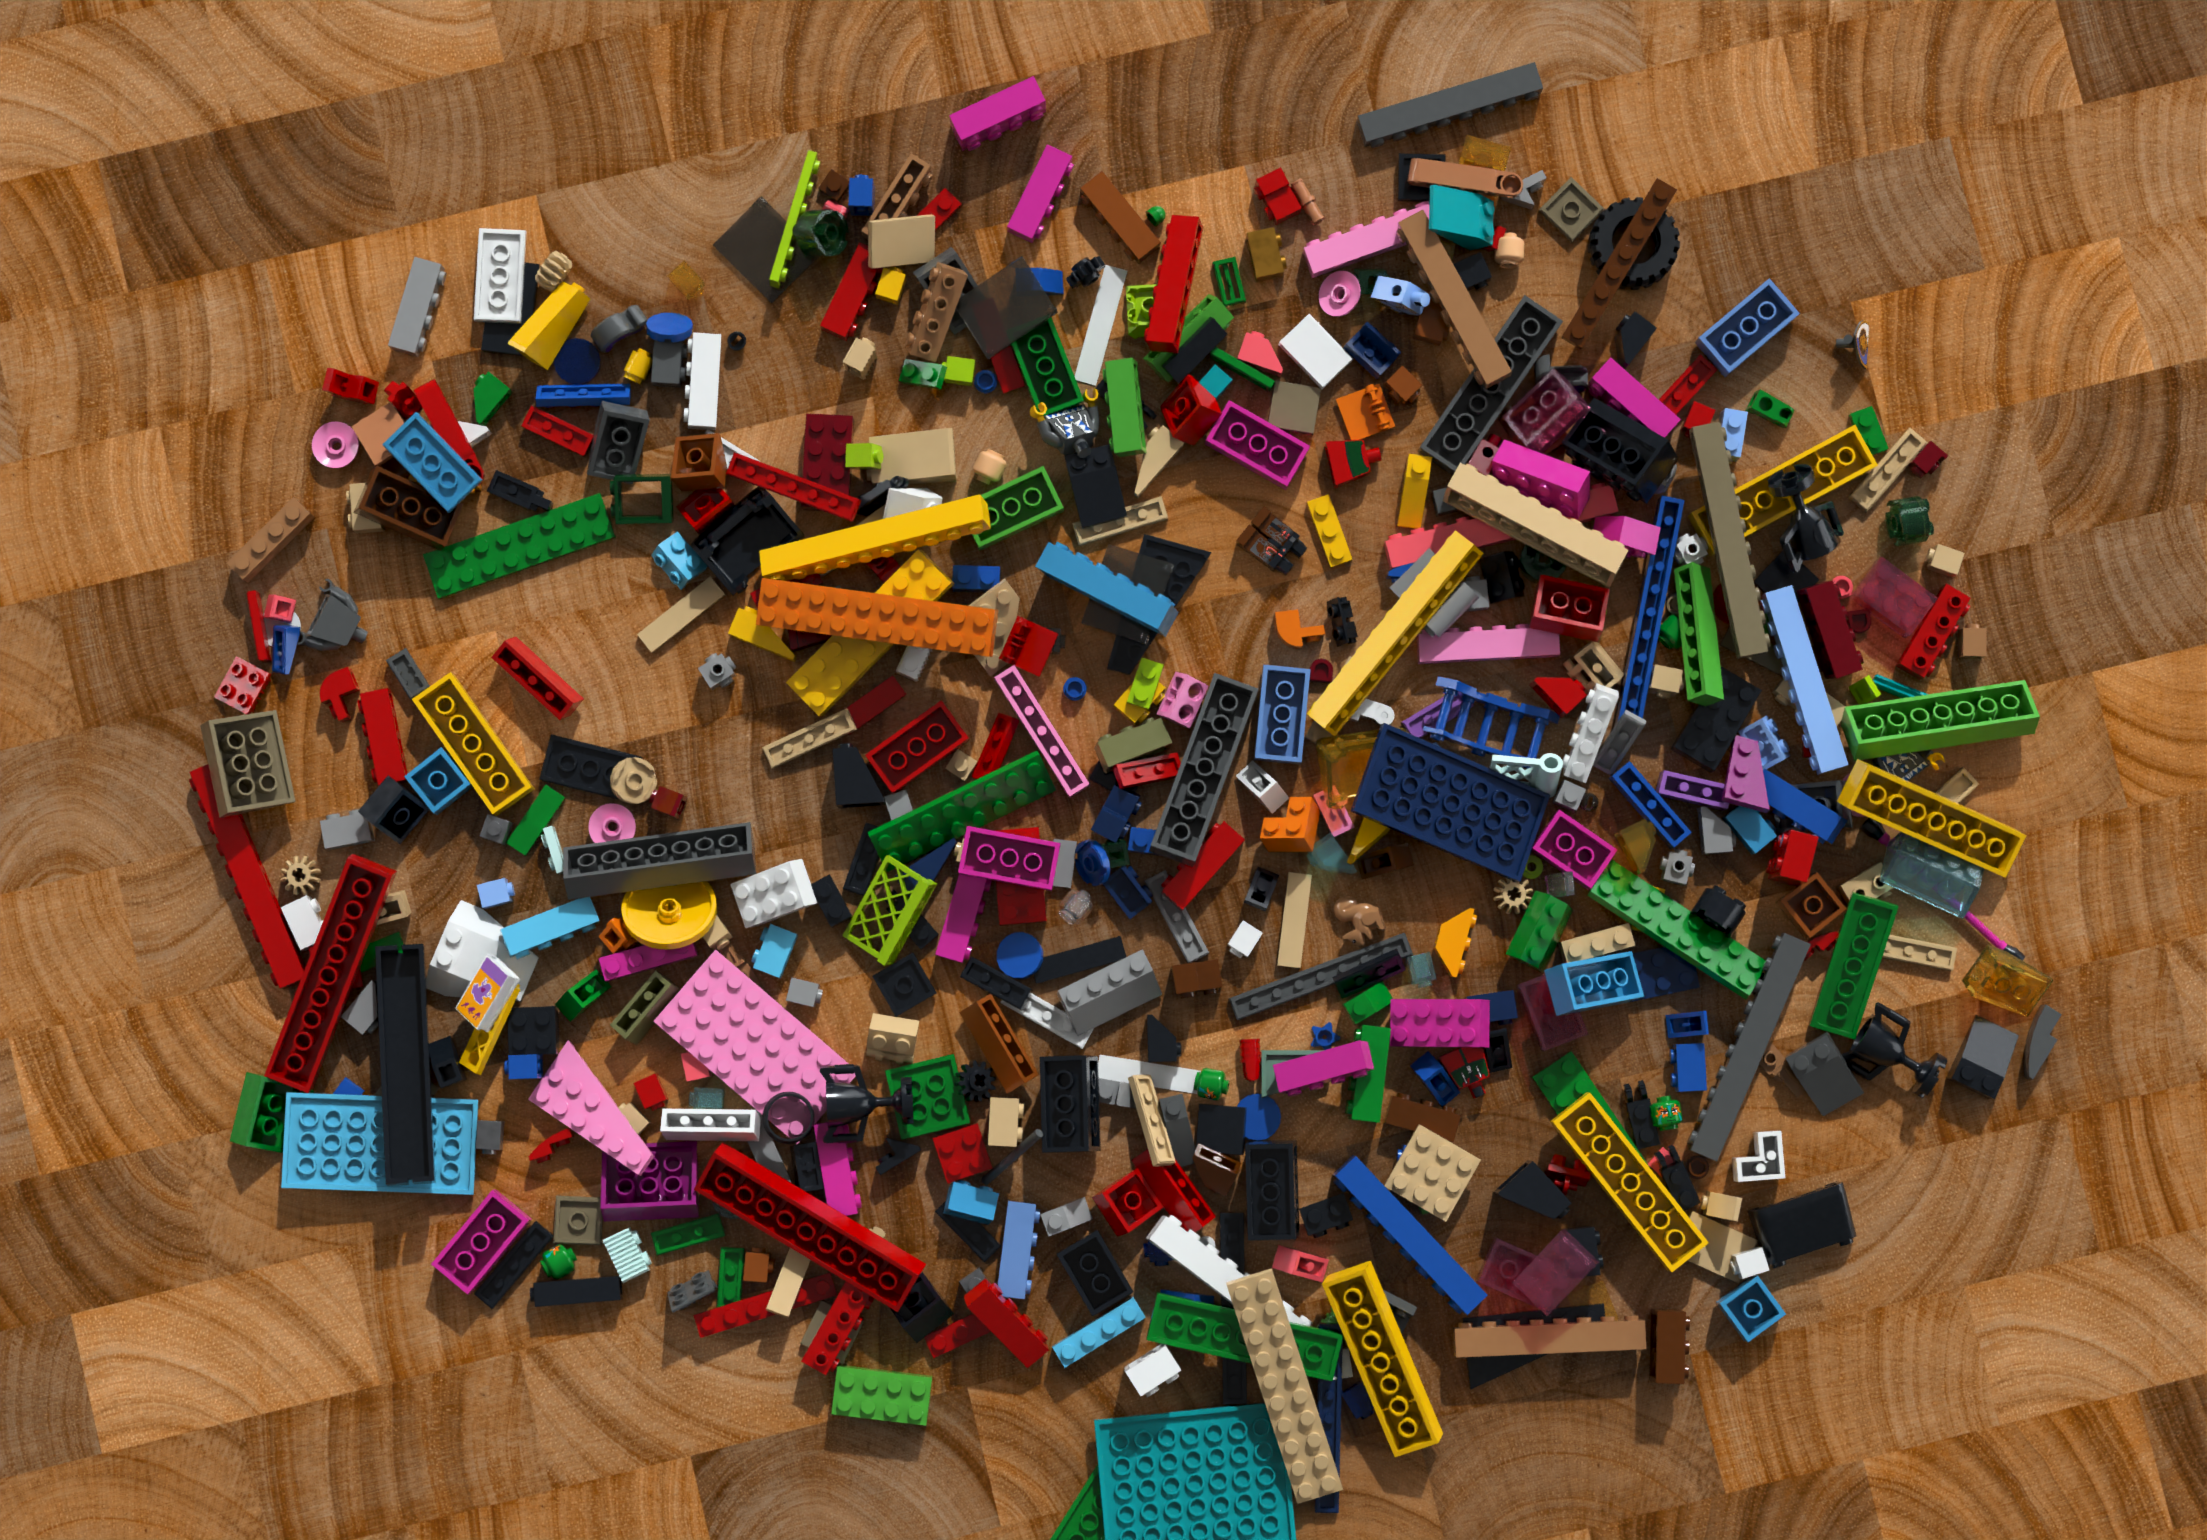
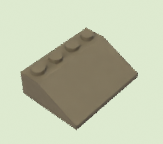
[200,710,296,818]

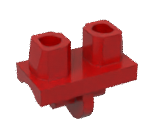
[384,381,422,420]
[1545,1154,1591,1196]

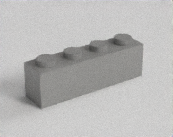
[388,257,447,357]

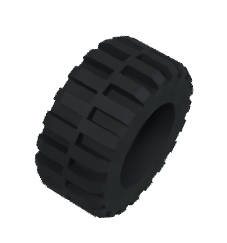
[1588,197,1680,290]

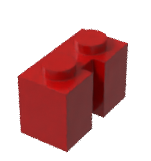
[1253,167,1302,225]

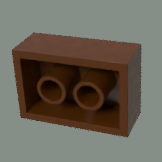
[1649,1309,1690,1384]

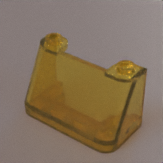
[1316,727,1410,809]

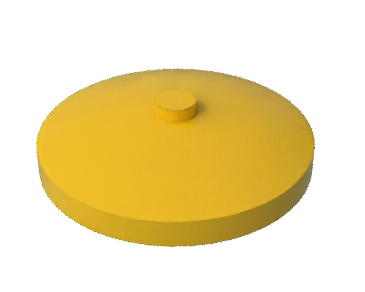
[621,881,717,950]

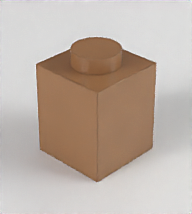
[1958,624,1987,659]

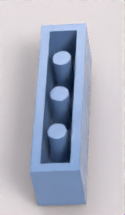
[998,1200,1041,1299]

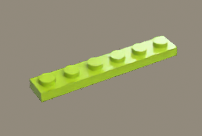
[769,150,821,288]

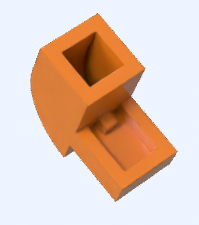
[1274,609,1325,649]

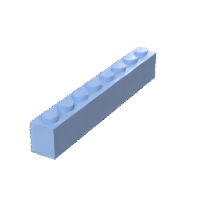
[1760,585,1848,775]

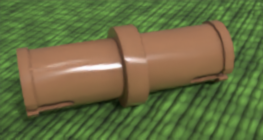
[1290,179,1325,226]

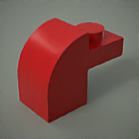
[322,368,379,405]
[320,667,360,723]

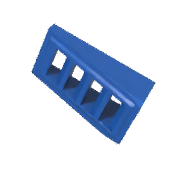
[272,625,300,674]

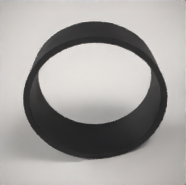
[762,1092,814,1144]

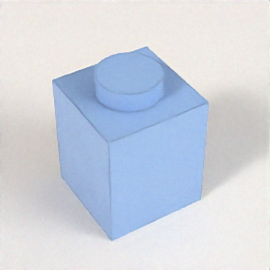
[477,878,515,909]

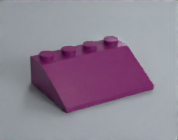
[601,1141,699,1222]

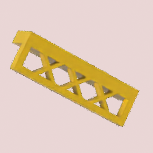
[459,984,520,1075]

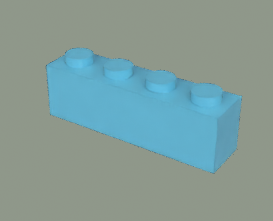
[500,897,600,959]
[1052,1296,1146,1368]

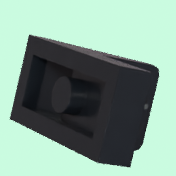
[1244,867,1279,911]
[1485,1028,1512,1073]
[876,1138,921,1175]

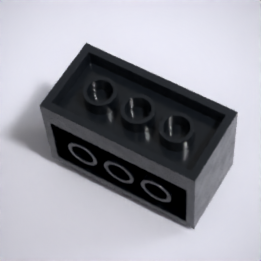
[1561,398,1679,504]
[1040,1055,1101,1153]
[1245,1140,1300,1240]

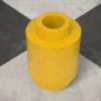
[623,348,653,384]

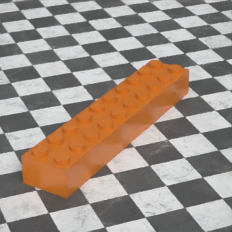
[756,578,999,657]

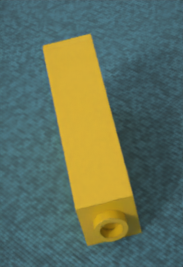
[508,281,591,370]

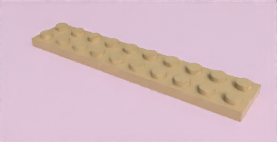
[1226,1268,1343,1504]

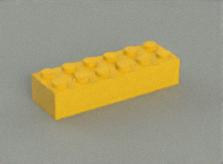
[412,672,535,816]

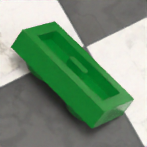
[899,359,947,390]
[1849,406,1889,455]

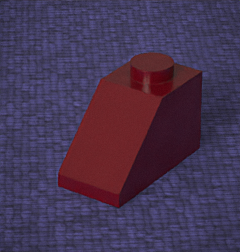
[649,786,688,820]

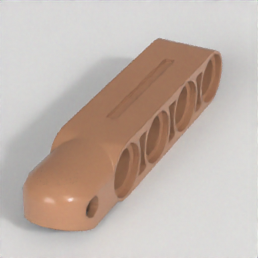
[1407,158,1523,198]

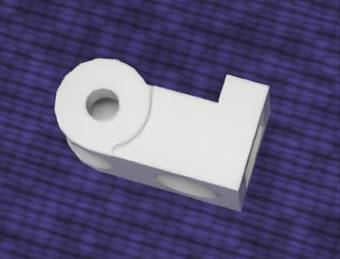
[1349,699,1395,727]

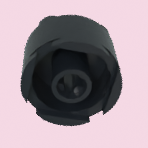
[1690,885,1746,938]

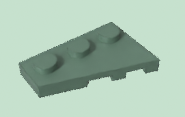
[1261,1050,1324,1098]

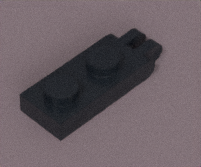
[856,476,909,516]
[884,890,939,949]

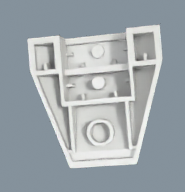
[426,900,539,1001]

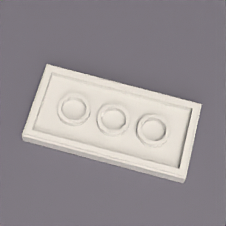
[474,228,527,324]

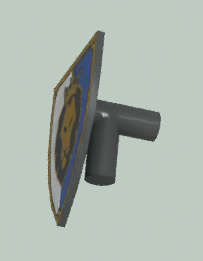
[1836,320,1870,369]

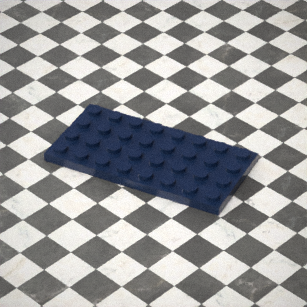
[1351,723,1550,882]

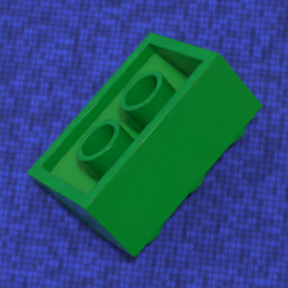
[1506,890,1573,973]
[230,1072,299,1153]

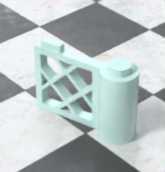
[1490,753,1563,798]

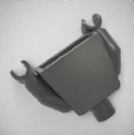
[297,579,368,651]

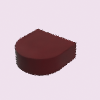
[1847,608,1871,634]
[1309,659,1333,683]

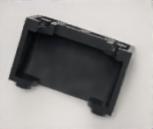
[691,487,804,596]
[1747,1181,1856,1268]

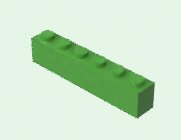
[1674,562,1724,706]

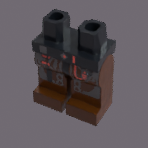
[1236,506,1307,575]

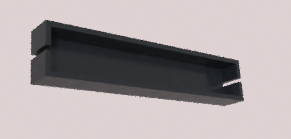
[375,944,436,1186]

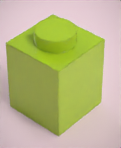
[942,356,976,387]
[845,443,884,470]

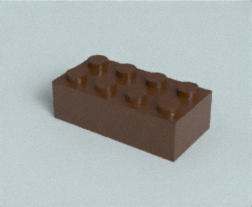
[353,466,463,551]

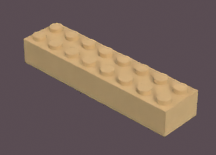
[1443,463,1628,588]

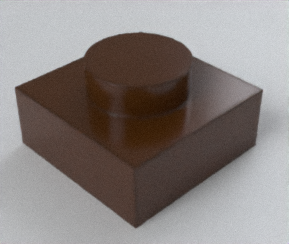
[818,169,849,203]

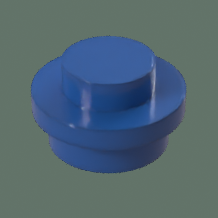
[974,370,997,394]
[1063,677,1087,701]

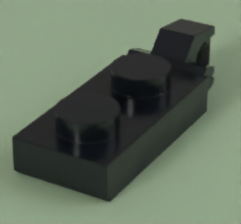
[487,470,553,512]

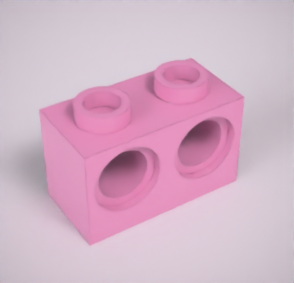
[1157,671,1209,729]

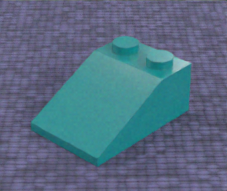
[1429,185,1495,251]

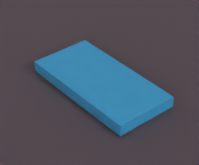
[382,412,483,513]

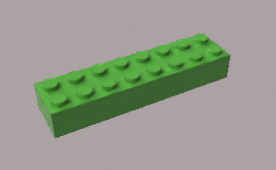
[1841,680,2040,761]

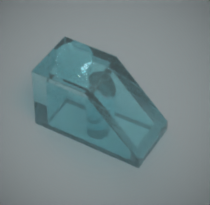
[1306,832,1357,875]

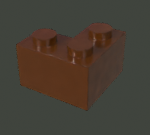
[1171,959,1222,999]

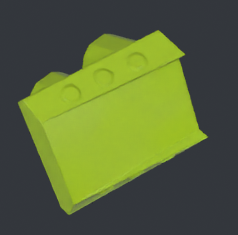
[1126,284,1158,339]

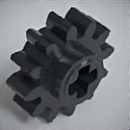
[1066,256,1106,289]
[954,1060,997,1103]

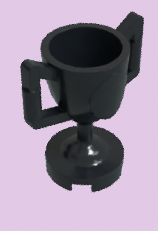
[1767,464,1844,572]
[1841,1002,1947,1099]
[820,1064,914,1143]

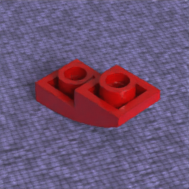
[1804,931,1838,961]
[528,1128,575,1164]

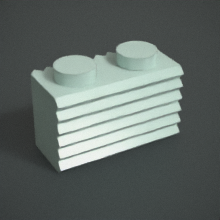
[603,1227,652,1283]

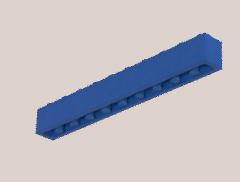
[1614,496,1685,726]

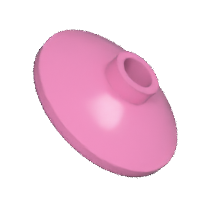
[1319,271,1361,317]
[312,422,359,468]
[588,803,636,843]

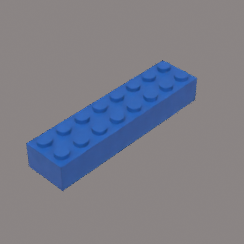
[1333,1155,1488,1315]

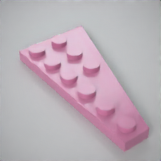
[528,1040,654,1176]

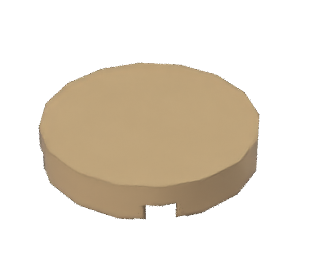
[610,757,657,804]

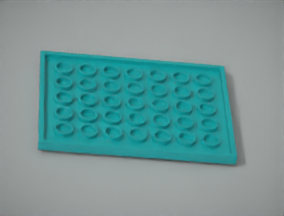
[1094,1402,1296,1540]

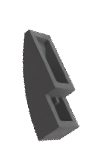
[2023,1004,2062,1080]

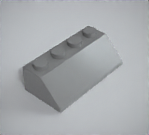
[1057,949,1162,1036]

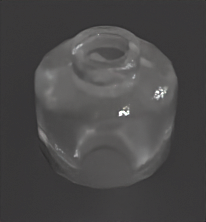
[1058,889,1093,925]

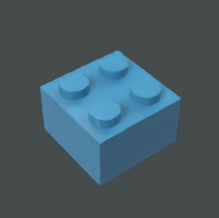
[404,747,473,815]
[1716,1275,1786,1342]

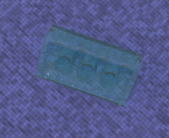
[1880,832,1984,919]

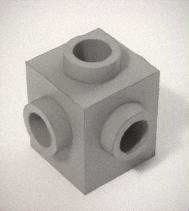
[698,653,736,690]
[1659,849,1695,886]

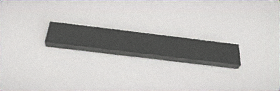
[1229,932,1413,1020]

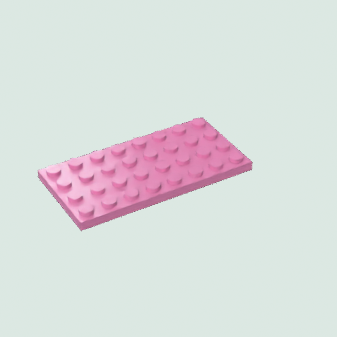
[653,949,856,1145]

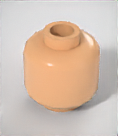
[1494,233,1525,269]
[973,449,1007,485]

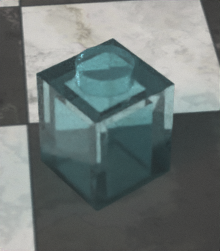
[1405,952,1437,988]
[689,1087,725,1109]

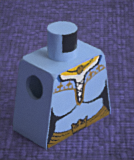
[1371,276,1430,315]

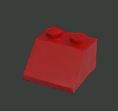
[1160,374,1222,446]
[1529,677,1587,718]
[1092,1168,1163,1237]

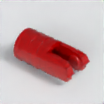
[1239,1039,1261,1082]

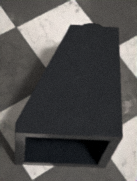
[833,743,886,808]
[1493,1160,1571,1219]

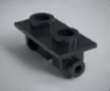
[1327,597,1358,647]

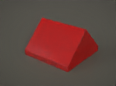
[676,488,734,535]

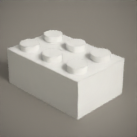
[730,859,817,928]
[1124,1344,1181,1397]

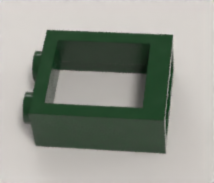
[610,474,674,524]

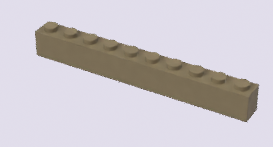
[1689,422,1770,659]

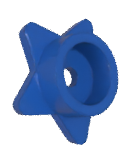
[1311,1022,1340,1050]

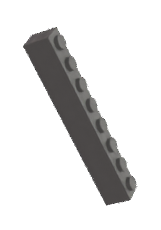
[1356,62,1543,148]

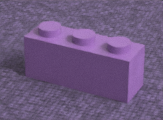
[1656,770,1729,811]

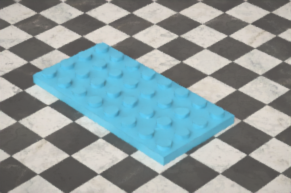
[281,1092,479,1195]

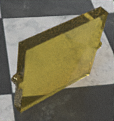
[1567,1280,1619,1320]

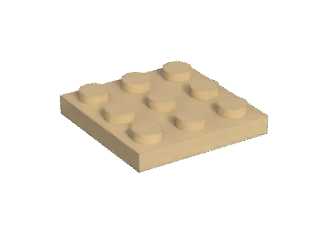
[1384,1124,1481,1222]

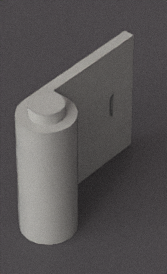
[1390,548,1479,638]

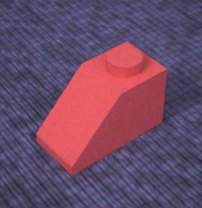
[1237,331,1283,377]
[1272,1245,1329,1282]

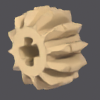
[535,251,572,292]
[280,856,321,895]
[1493,878,1533,914]

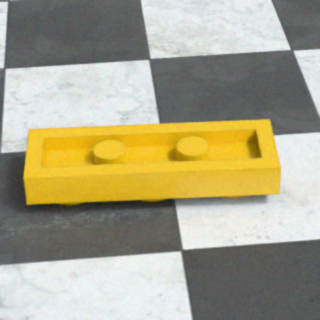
[1307,494,1353,568]

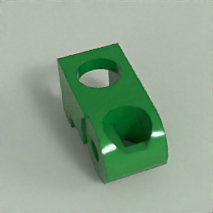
[1745,389,1795,428]

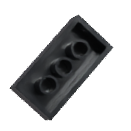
[1671,667,1762,773]

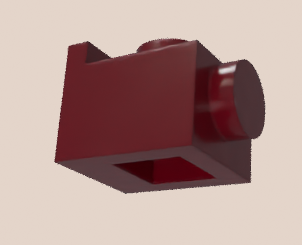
[1908,441,1948,479]

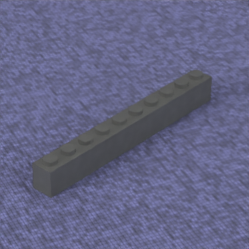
[1687,932,1811,1161]

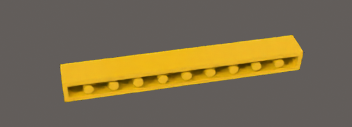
[759,494,991,581]
[1306,530,1484,736]

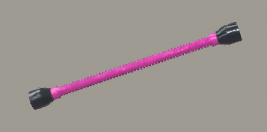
[1860,818,2025,970]

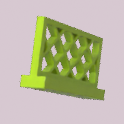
[842,855,937,966]

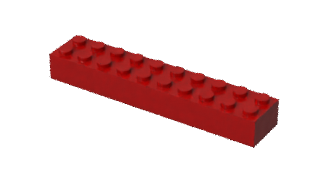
[264,854,397,1093]
[694,1142,926,1312]

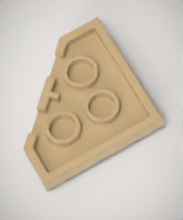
[968,578,1020,676]

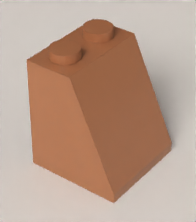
[352,402,411,479]

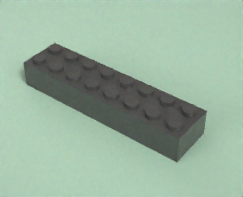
[1417,295,1563,476]
[1149,673,1258,867]
[563,822,756,900]

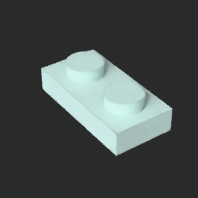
[541,826,563,875]

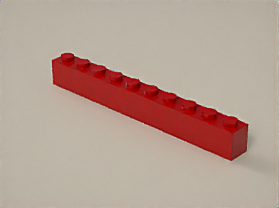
[189,764,306,989]

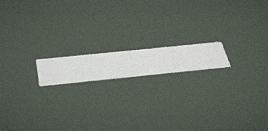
[1075,265,1127,386]
[1098,1055,1201,1094]

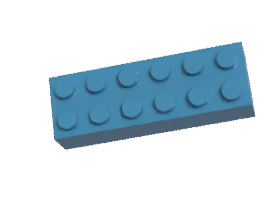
[1035,542,1179,637]

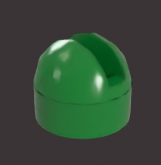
[1146,206,1166,227]

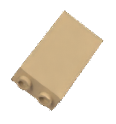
[867,428,957,487]

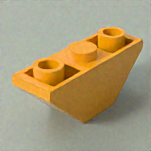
[1434,908,1477,978]

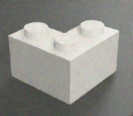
[1732,1131,1785,1182]

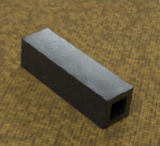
[530,1275,623,1307]

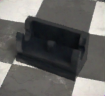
[790,1142,824,1192]

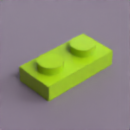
[1127,658,1164,710]

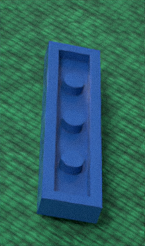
[535,384,631,408]

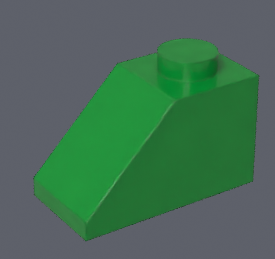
[473,371,513,426]
[555,969,612,1022]
[1342,981,1393,1025]

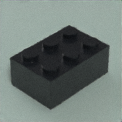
[1056,1229,1133,1316]

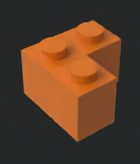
[1260,797,1320,852]

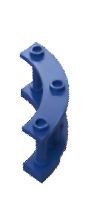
[1423,676,1560,769]

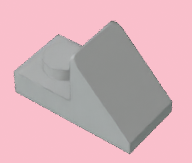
[1499,170,1546,210]
[1099,1078,1136,1108]

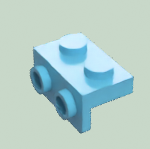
[651,531,708,590]

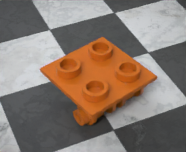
[1336,384,1396,440]

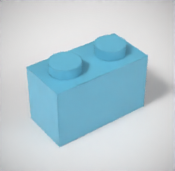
[751,924,798,979]

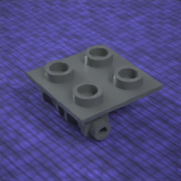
[667,1270,718,1313]

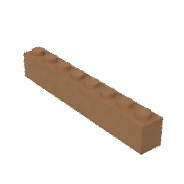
[1396,210,1512,389]
[1452,1315,1647,1358]

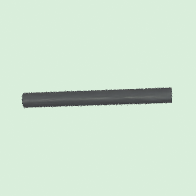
[981,1129,1043,1185]

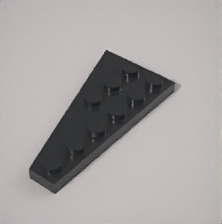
[1107,534,1212,676]
[1462,1303,1605,1390]

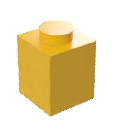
[875,266,907,305]

